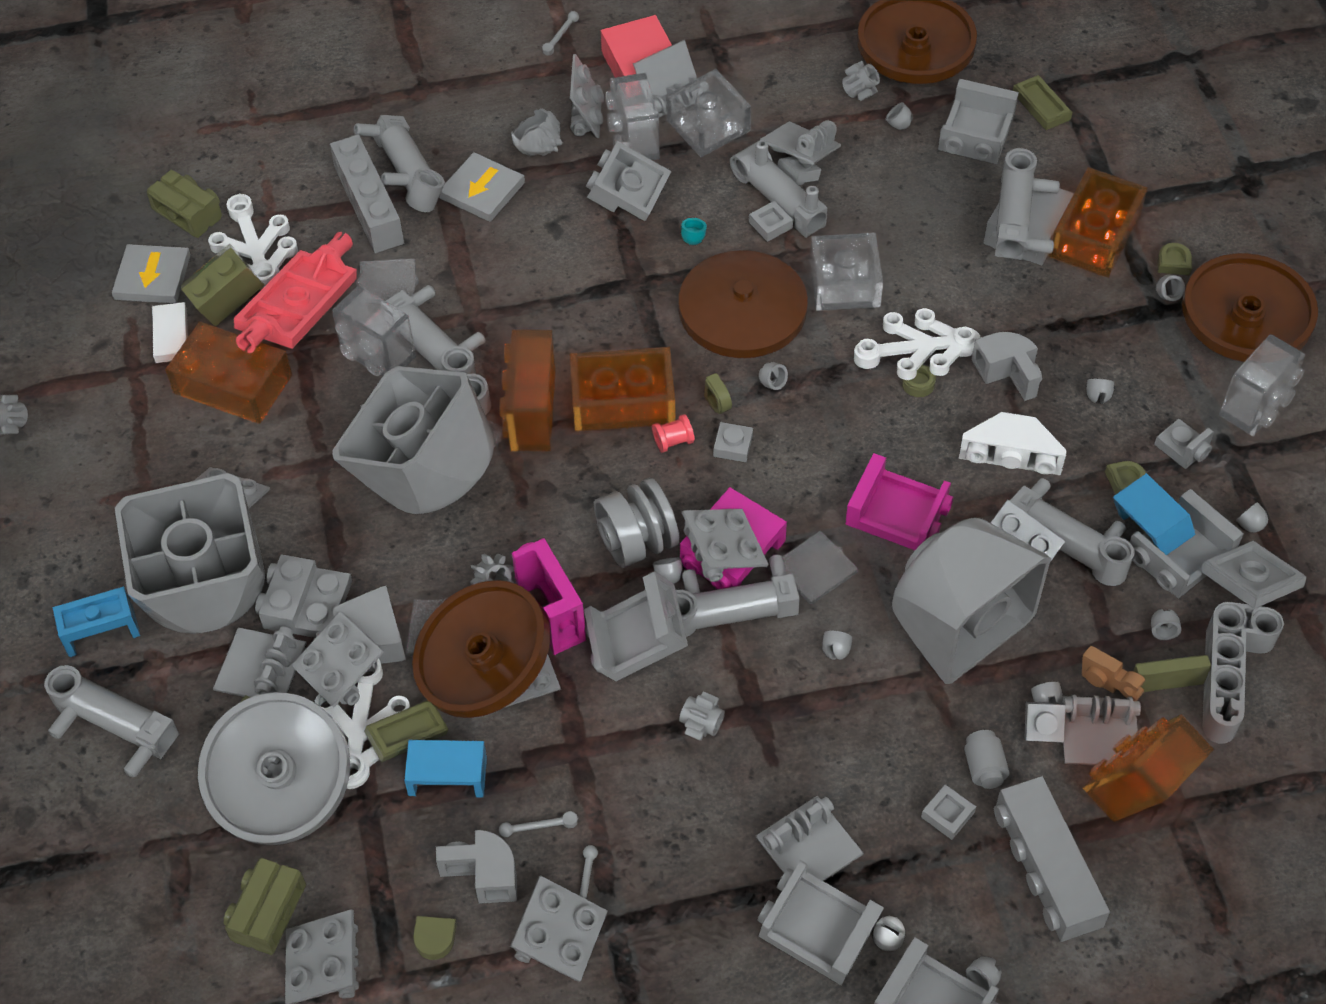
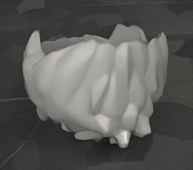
[511,108,563,157]

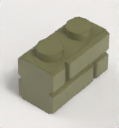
[147,170,222,238]
[224,858,306,955]

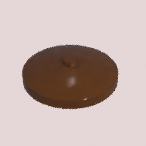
[857,0,977,84]
[679,250,808,358]
[1182,253,1318,363]
[412,580,550,718]

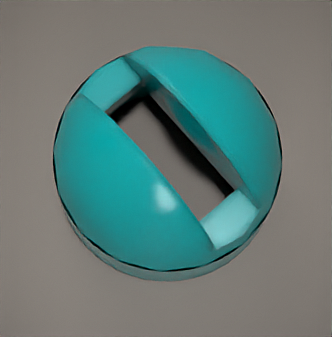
[681,218,707,245]

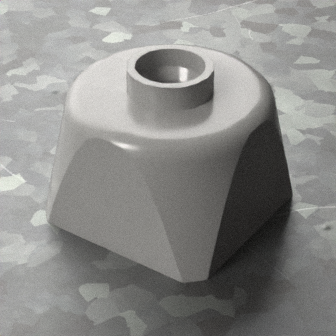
[332,366,495,514]
[115,473,265,634]
[892,518,1051,684]

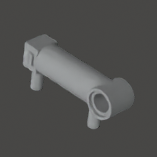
[353,115,445,212]
[730,140,827,238]
[995,148,1060,260]
[381,285,485,374]
[1010,478,1135,586]
[676,555,800,637]
[44,665,179,777]

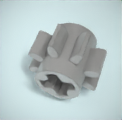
[842,61,880,101]
[0,395,28,434]
[470,554,514,585]
[679,691,725,741]

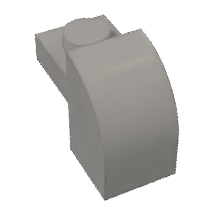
[971,332,1042,401]
[436,830,518,904]

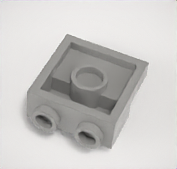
[586,141,671,221]
[255,554,352,638]

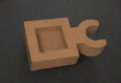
[1081,646,1145,701]

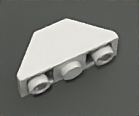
[959,412,1066,475]

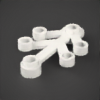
[208,194,298,290]
[854,308,981,380]
[315,659,410,789]

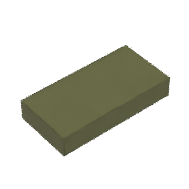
[1013,75,1073,130]
[1133,655,1211,692]
[364,700,449,763]

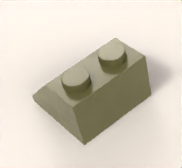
[181,244,264,327]

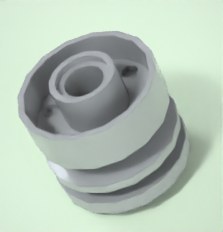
[594,477,679,568]

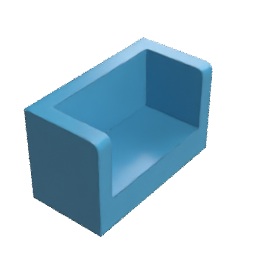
[1113,473,1196,555]
[52,586,140,657]
[404,740,487,798]

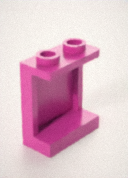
[845,453,954,550]
[680,487,787,590]
[512,538,586,655]

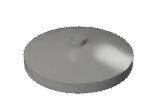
[198,692,350,845]

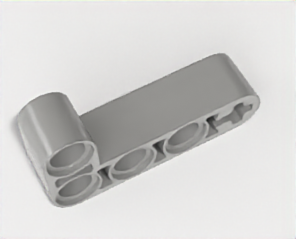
[1202,602,1284,744]

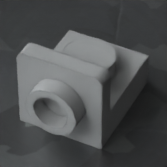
[1154,419,1214,469]

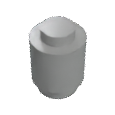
[964,730,1009,789]

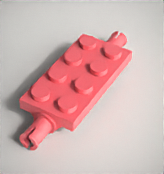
[234,232,357,353]

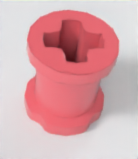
[652,414,695,453]

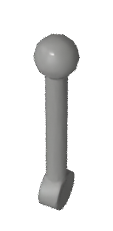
[542,11,579,55]
[499,811,578,837]
[579,845,598,899]

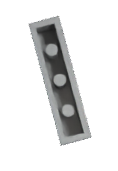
[330,134,404,253]
[994,776,1110,942]

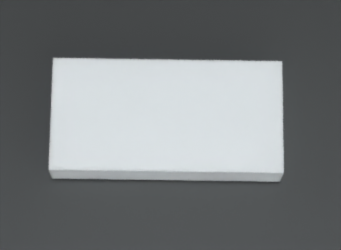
[152,302,189,363]

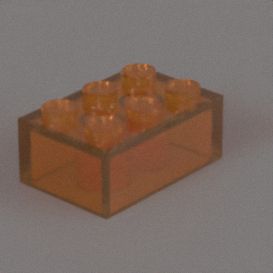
[1049,167,1148,278]
[165,321,292,424]
[500,330,556,451]
[570,347,675,431]
[1083,714,1214,822]

